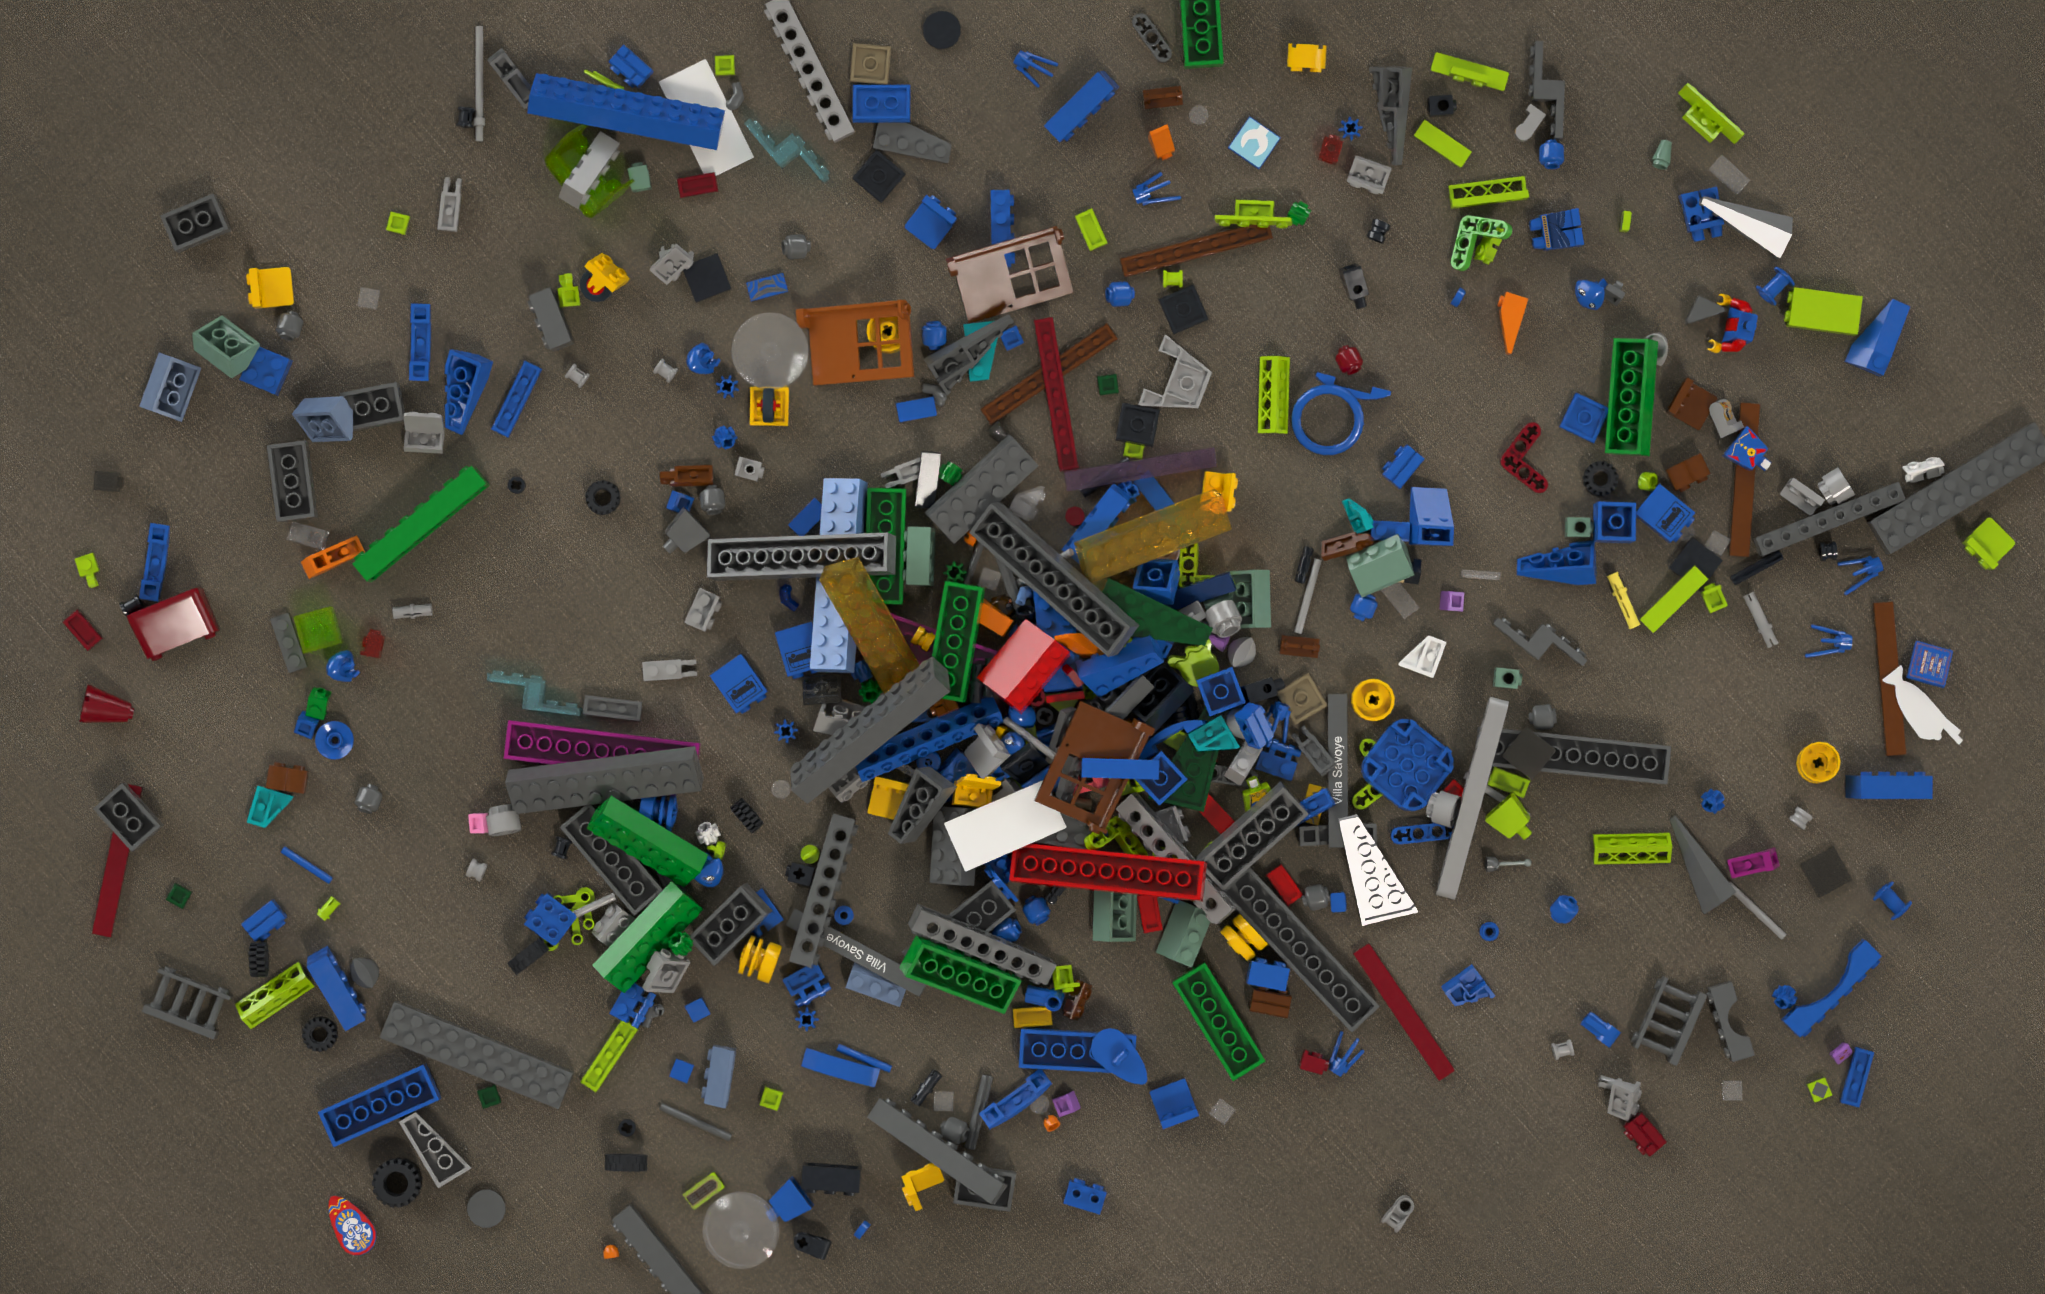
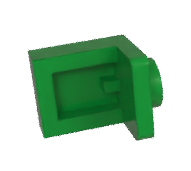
[305,687,332,720]

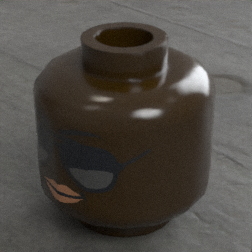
[990,594,1016,618]

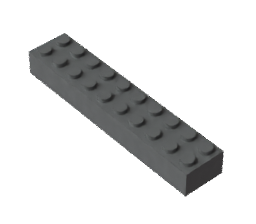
[1867,422,2045,555]
[969,502,1139,657]
[707,532,896,581]
[790,656,950,804]
[1476,726,1671,784]
[505,746,704,814]
[1223,867,1380,1032]
[380,1001,574,1109]

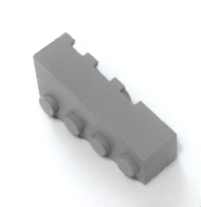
[559,131,620,209]
[813,699,894,737]
[399,1111,472,1188]

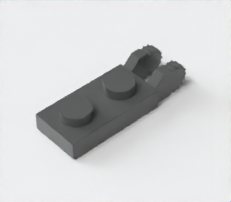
[1291,726,1337,777]

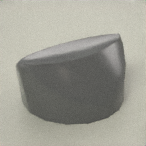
[350,958,379,988]

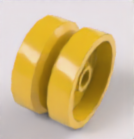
[867,316,900,354]
[1351,679,1395,721]
[1220,914,1268,963]

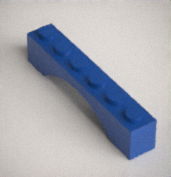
[1781,939,1882,1037]

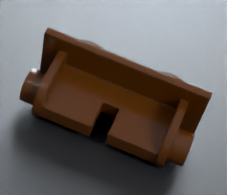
[1143,86,1183,109]
[1280,635,1320,658]
[1063,979,1092,1021]

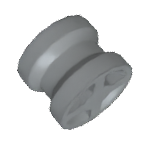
[1788,807,1813,830]
[466,859,488,882]

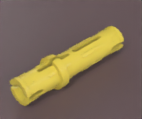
[1606,572,1641,629]

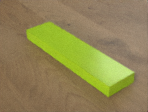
[1640,565,1708,633]
[580,1021,639,1092]

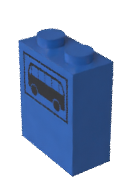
[1636,483,1695,544]
[775,622,817,679]
[710,654,768,714]

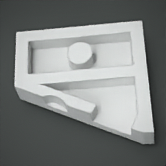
[1398,635,1446,678]

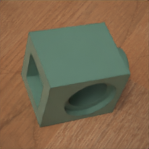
[628,162,652,193]
[1565,517,1594,537]
[1493,667,1522,689]

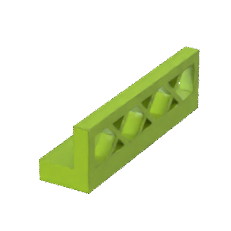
[1448,176,1529,209]
[1258,356,1290,434]
[1593,833,1672,864]
[235,962,315,1029]

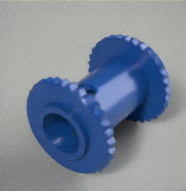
[1756,267,1795,306]
[1873,881,1912,920]

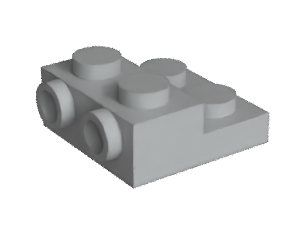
[642,949,690,993]

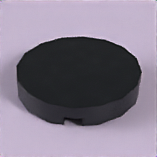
[923,11,961,50]

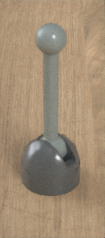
[1485,856,1531,872]

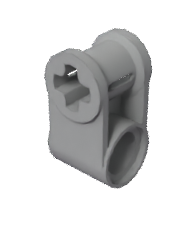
[1381,1195,1414,1233]

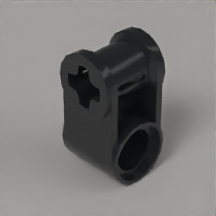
[794,1232,832,1260]

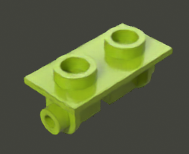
[1474,224,1504,265]

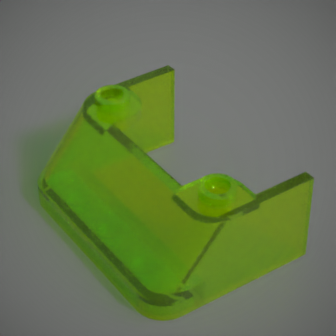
[545,124,635,218]

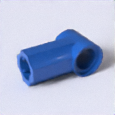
[1025,985,1065,1011]
[1581,1011,1621,1048]

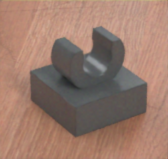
[1604,280,1625,306]

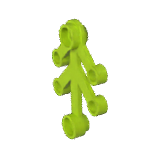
[544,887,595,951]

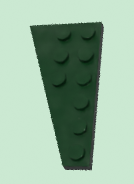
[1102,578,1213,646]
[1148,707,1229,812]

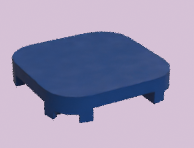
[1361,719,1454,812]

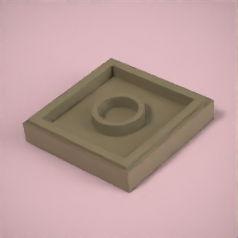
[850,43,891,85]
[1277,673,1328,725]

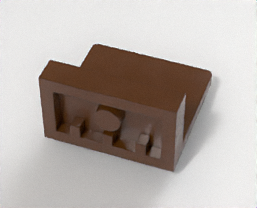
[1666,377,1717,430]

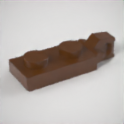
[660,465,713,487]
[1321,532,1374,561]

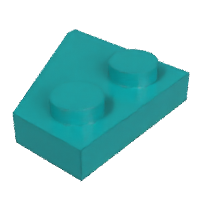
[1342,498,1373,534]
[1188,715,1240,752]
[247,786,294,828]

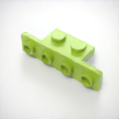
[1431,52,1509,91]
[1678,83,1744,144]
[1215,200,1293,229]

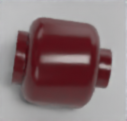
[1335,345,1363,375]

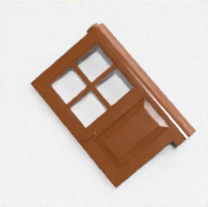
[796,300,914,386]

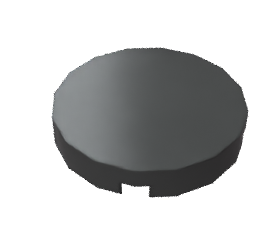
[467,1189,506,1228]

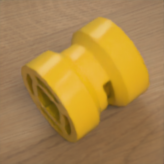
[910,626,936,652]

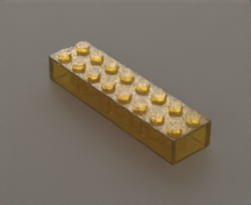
[1074,489,1232,583]
[819,557,920,694]

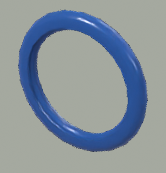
[1291,385,1364,455]

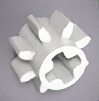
[695,822,721,845]

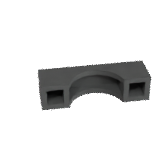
[1298,823,1377,846]
[1706,981,1755,1062]

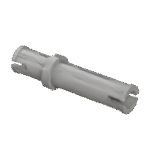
[1743,591,1779,648]

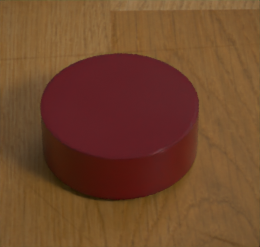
[1065,506,1084,526]

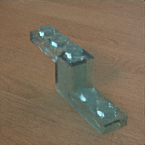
[744,119,830,184]
[487,670,582,716]

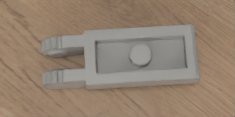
[437,177,462,232]
[881,457,921,488]
[642,659,697,681]

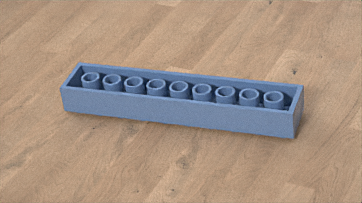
[810,478,868,673]

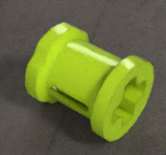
[1163,270,1183,287]

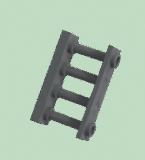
[142,966,233,1040]
[1631,976,1707,1066]

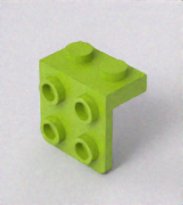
[1962,518,2015,570]

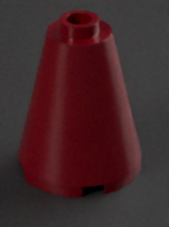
[79,685,134,723]

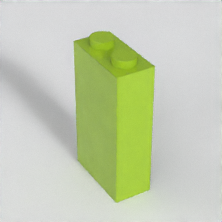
[1784,287,1863,336]

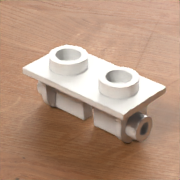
[1902,457,1945,483]

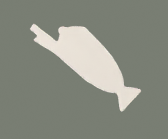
[1882,665,1963,745]

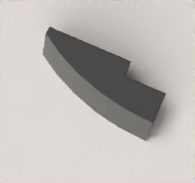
[487,48,532,109]

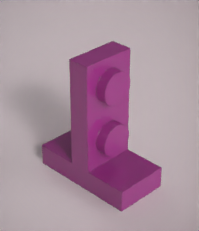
[1727,847,1780,878]

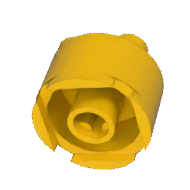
[1287,44,1327,72]

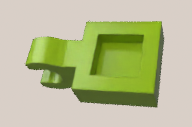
[558,273,580,307]
[75,553,100,588]

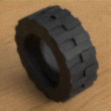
[507,937,550,975]
[605,1154,648,1172]

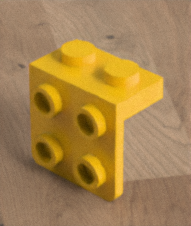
[246,267,294,309]
[952,774,1001,808]
[901,1163,944,1211]

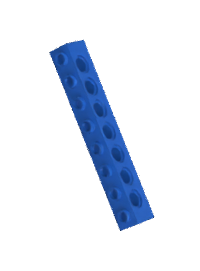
[855,697,1003,782]

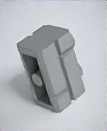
[1224,740,1263,785]

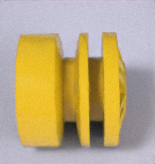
[1796,742,1841,784]
[738,935,782,984]

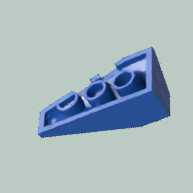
[1844,299,1910,377]
[445,349,493,435]
[1517,541,1597,585]

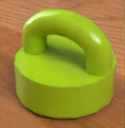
[1638,472,1658,491]
[707,841,726,860]
[801,845,820,864]

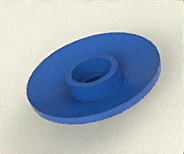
[315,721,354,759]

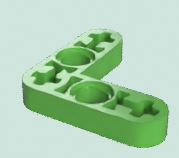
[1451,215,1512,271]

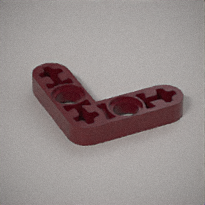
[1500,422,1548,494]

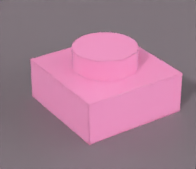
[468,813,488,833]

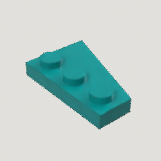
[963,321,998,382]

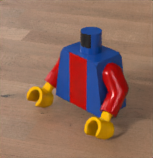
[1707,294,1758,353]

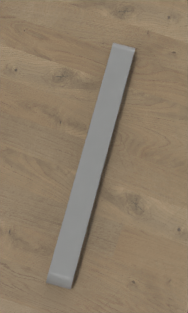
[1436,697,1509,900]

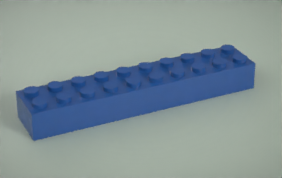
[527,73,725,150]

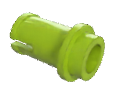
[317,896,341,921]

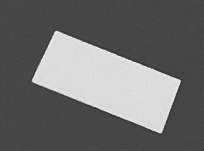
[659,59,754,176]
[944,781,1066,871]

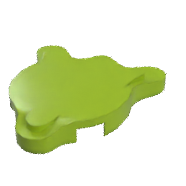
[1167,638,1219,687]

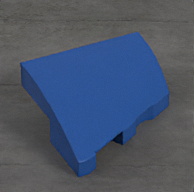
[1441,964,1495,1006]

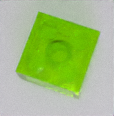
[293,606,344,654]

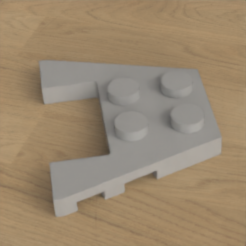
[1138,335,1212,409]

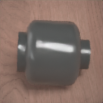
[781,234,811,260]
[276,311,303,341]
[700,485,726,515]
[1529,704,1557,730]
[354,784,383,814]
[1302,884,1331,911]
[940,1117,970,1145]

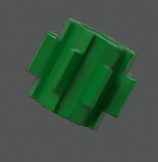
[1286,201,1311,226]
[938,461,963,486]
[943,561,967,582]
[859,679,883,704]
[668,931,693,956]

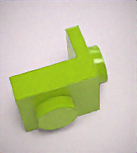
[1700,583,1728,614]
[1052,965,1080,993]

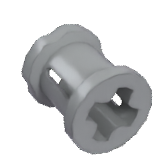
[653,358,678,383]
[565,363,590,388]
[1551,1039,1575,1060]

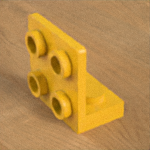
[1200,471,1238,512]
[867,776,909,820]

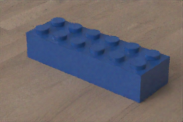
[1033,590,1082,694]
[1019,1028,1136,1073]
[318,1063,442,1147]

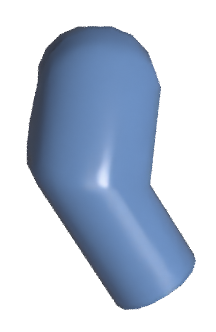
[1015,586,1033,606]

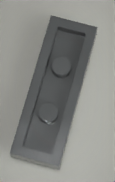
[270,613,308,673]
[583,695,643,721]

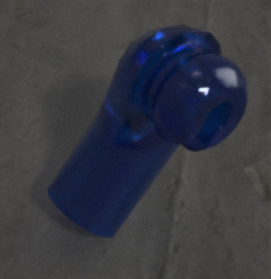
[779,584,800,612]

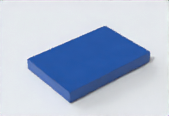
[853,85,910,123]

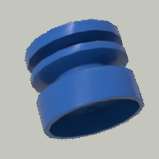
[639,794,678,832]

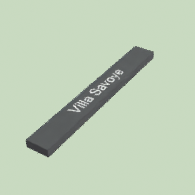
[1328,694,1348,848]
[786,909,926,997]

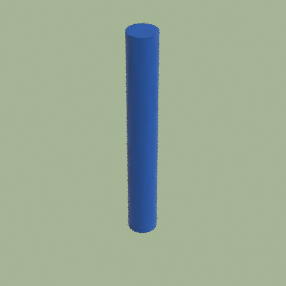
[281,847,333,884]
[836,1044,892,1073]

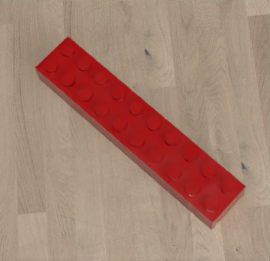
[1009,844,1207,902]

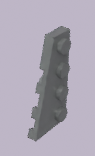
[873,123,952,164]

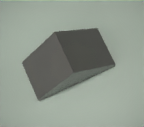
[1685,296,1725,325]

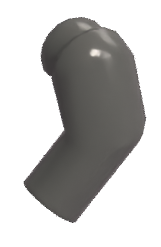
[641,1004,665,1028]

